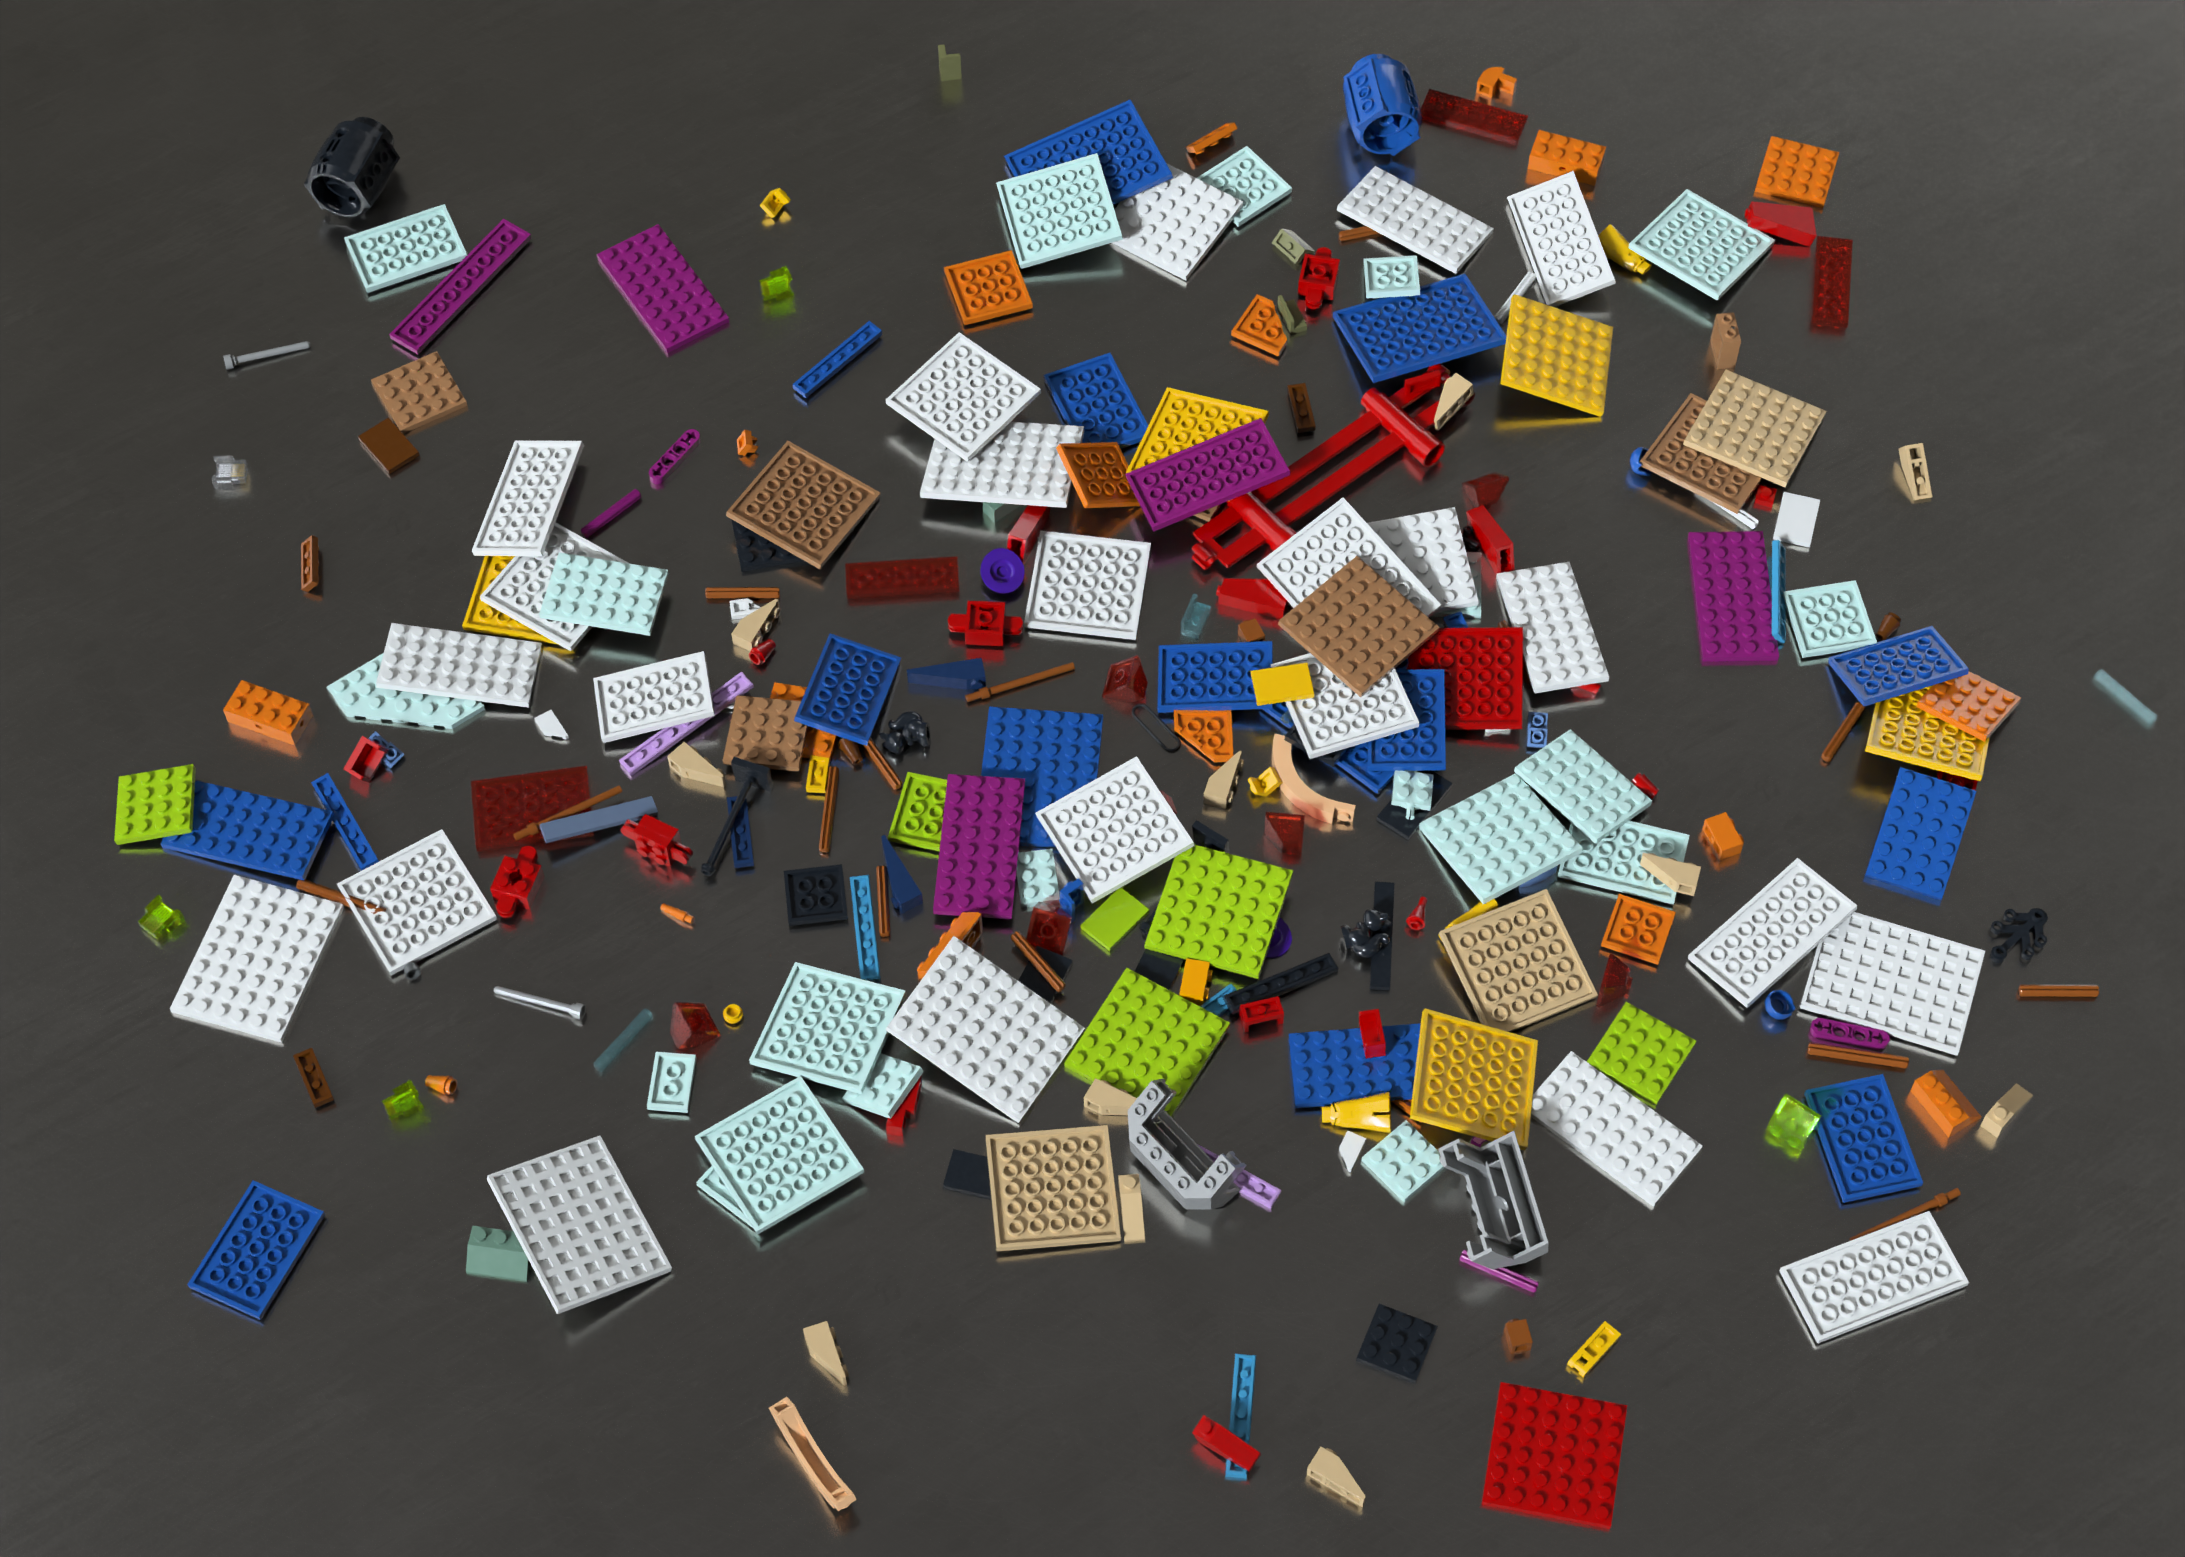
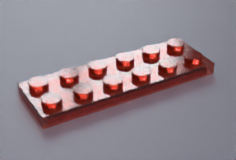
[1421,89,1528,145]
[1811,236,1853,328]
[845,556,959,599]

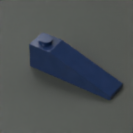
[907,658,986,690]
[881,835,923,914]

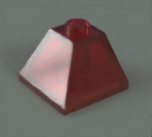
[1462,472,1509,509]
[1102,656,1148,703]
[1264,812,1305,855]
[1026,901,1072,955]
[1596,954,1633,1007]
[670,1002,721,1049]

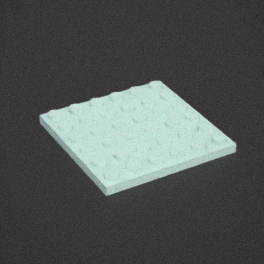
[996,153,1123,269]
[1628,189,1775,301]
[1419,773,1582,904]
[749,962,906,1094]
[695,1076,864,1235]

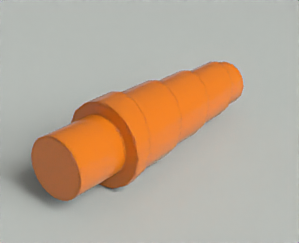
[660,903,695,924]

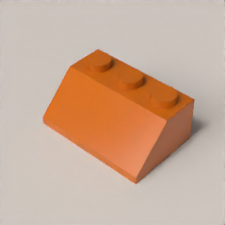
[1910,1070,1982,1138]

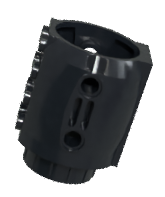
[304,117,400,217]

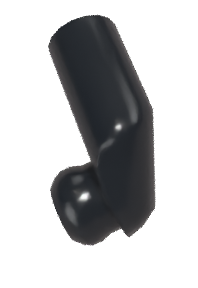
[1462,526,1481,551]

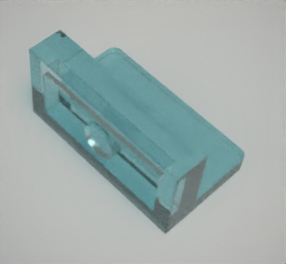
[1180,593,1211,640]

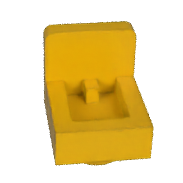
[760,188,791,218]
[1248,767,1282,797]

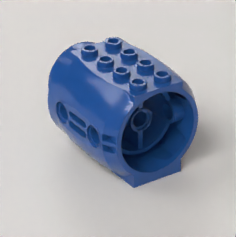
[1343,54,1422,156]

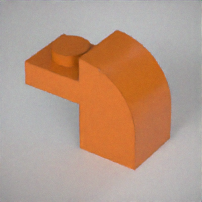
[1476,67,1517,98]

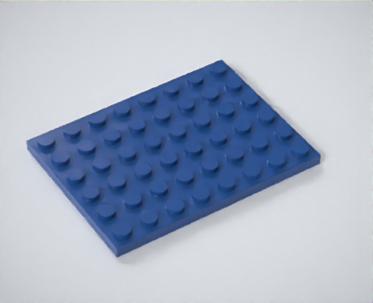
[1004,100,1173,205]
[1333,274,1506,383]
[981,707,1103,849]

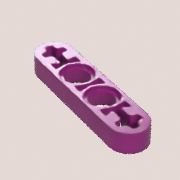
[649,429,701,484]
[1810,1018,1890,1051]

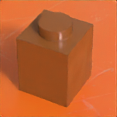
[1238,618,1265,642]
[1504,1318,1533,1354]

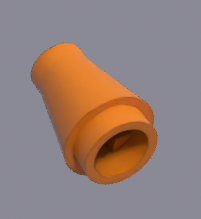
[425,1075,457,1096]

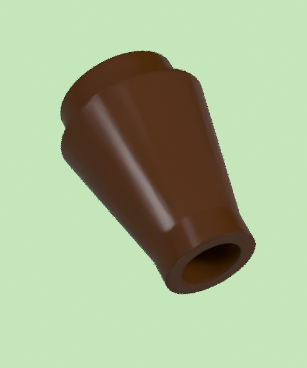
[1876,612,1901,641]
[839,738,863,765]

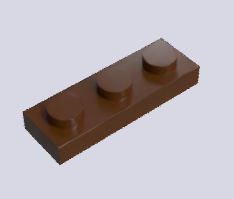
[1287,383,1316,433]
[293,1048,334,1108]

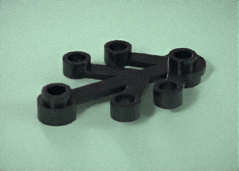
[1990,908,2048,963]

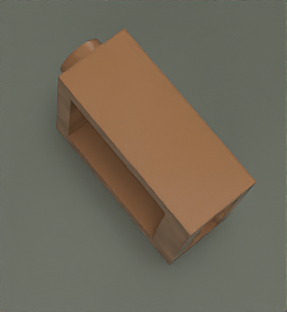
[1710,312,1741,369]

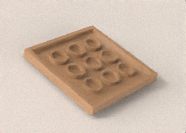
[371,351,468,434]
[723,695,808,771]

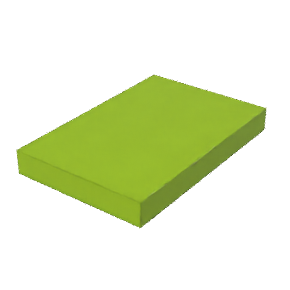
[1080,888,1149,951]

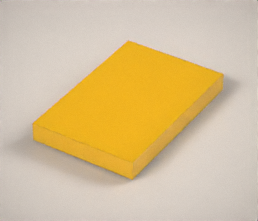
[1251,663,1314,706]

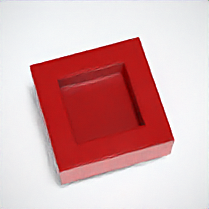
[1754,485,1777,508]

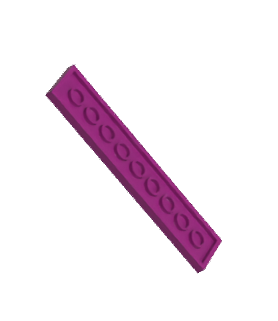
[389,218,532,355]

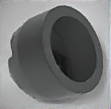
[404,962,421,980]

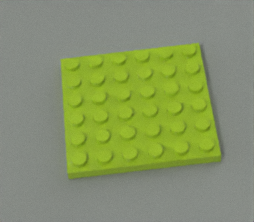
[1144,845,1294,979]
[1064,967,1230,1117]

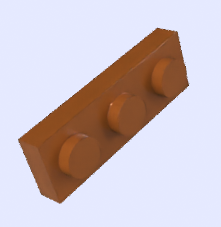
[301,535,319,592]

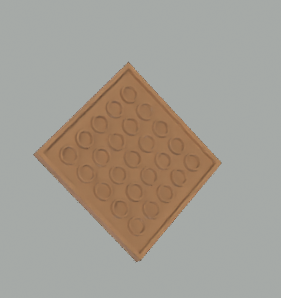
[1640,393,1763,514]
[726,441,880,569]
[1278,556,1440,697]

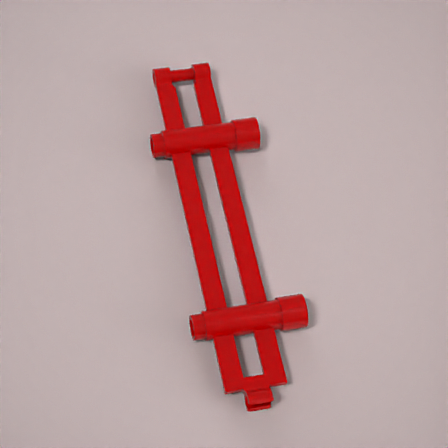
[1192,363,1475,570]

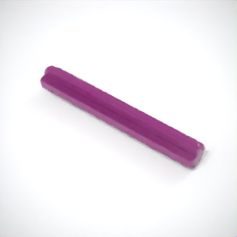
[580,489,642,538]
[1460,1249,1539,1293]

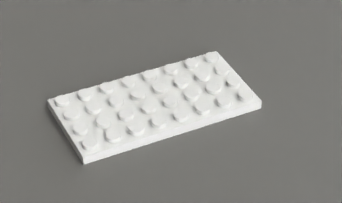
[1337,166,1494,274]
[1507,171,1616,307]
[472,441,584,556]
[1496,562,1609,693]
[376,623,542,708]
[1688,858,1857,1008]
[1531,1051,1703,1207]
[1779,1211,1969,1343]

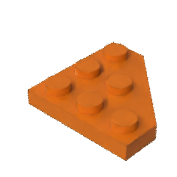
[1231,294,1287,357]
[1174,710,1233,762]

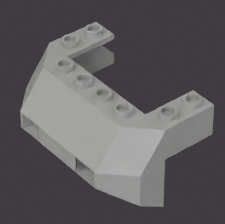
[1128,1079,1247,1209]
[1438,1131,1549,1270]

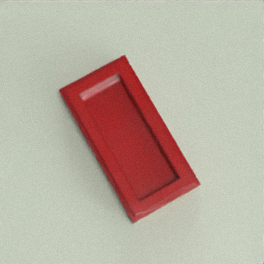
[1404,370,1441,396]

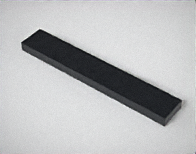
[1370,882,1395,991]
[1223,953,1339,1015]

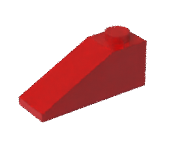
[1192,1415,1261,1472]

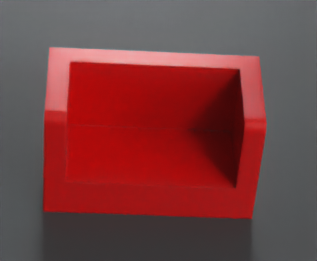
[344,736,389,783]
[1239,996,1284,1033]
[1359,1009,1386,1058]

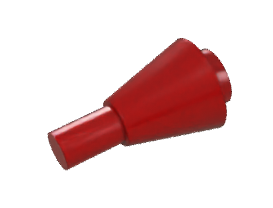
[1406,897,1428,930]

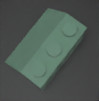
[466,1226,532,1282]

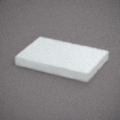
[1773,492,1820,548]

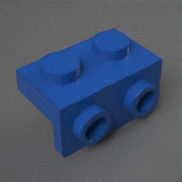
[1059,878,1084,923]

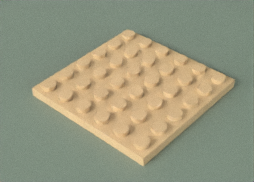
[1683,370,1827,487]
[1439,889,1598,1032]
[985,1125,1121,1251]

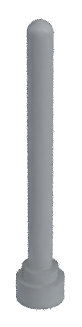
[223,341,311,370]
[494,986,586,1020]

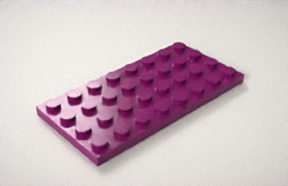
[597,224,729,353]
[1125,418,1290,532]
[1688,531,1779,662]
[933,774,1025,919]

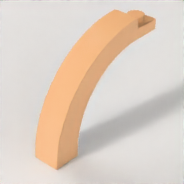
[1272,734,1356,824]
[769,1397,857,1511]

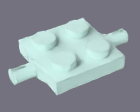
[1391,770,1433,820]

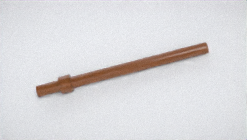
[965,662,1075,702]
[513,785,622,841]
[1849,1188,1961,1241]

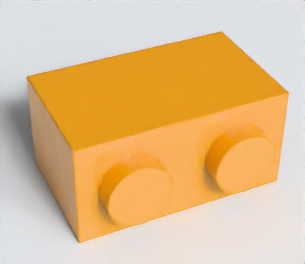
[1179,958,1213,1006]

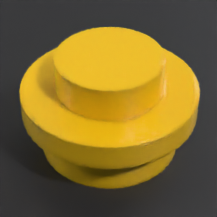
[723,1004,743,1024]

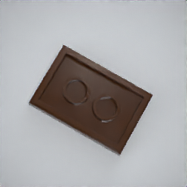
[358,418,420,474]

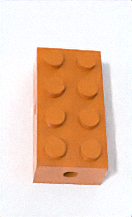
[1528,130,1606,186]
[223,680,313,746]

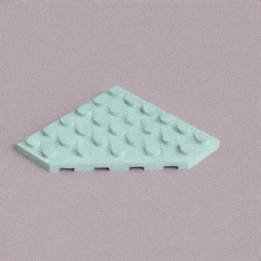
[326,653,485,729]

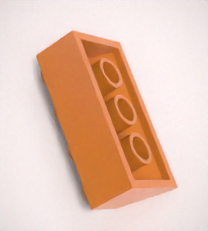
[917,912,983,981]

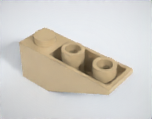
[731,599,781,651]
[667,742,726,787]
[1203,751,1244,809]
[1640,853,1701,896]
[1084,1078,1138,1115]
[803,1321,849,1386]

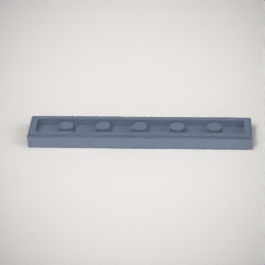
[540,796,658,843]

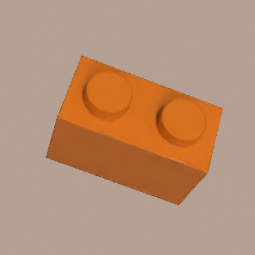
[1702,812,1744,860]

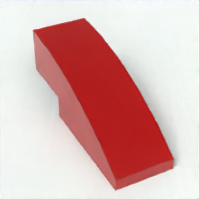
[886,1075,922,1136]

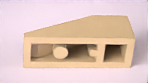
[1434,373,1474,431]
[1899,443,1932,501]
[1981,1083,2033,1138]
[1118,1174,1145,1242]
[1307,1447,1366,1507]

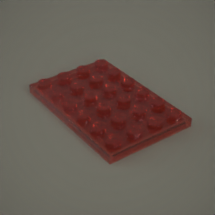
[471,766,594,851]

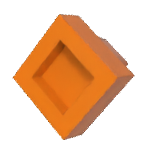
[737,430,758,456]

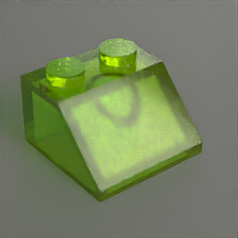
[1767,1093,1821,1151]

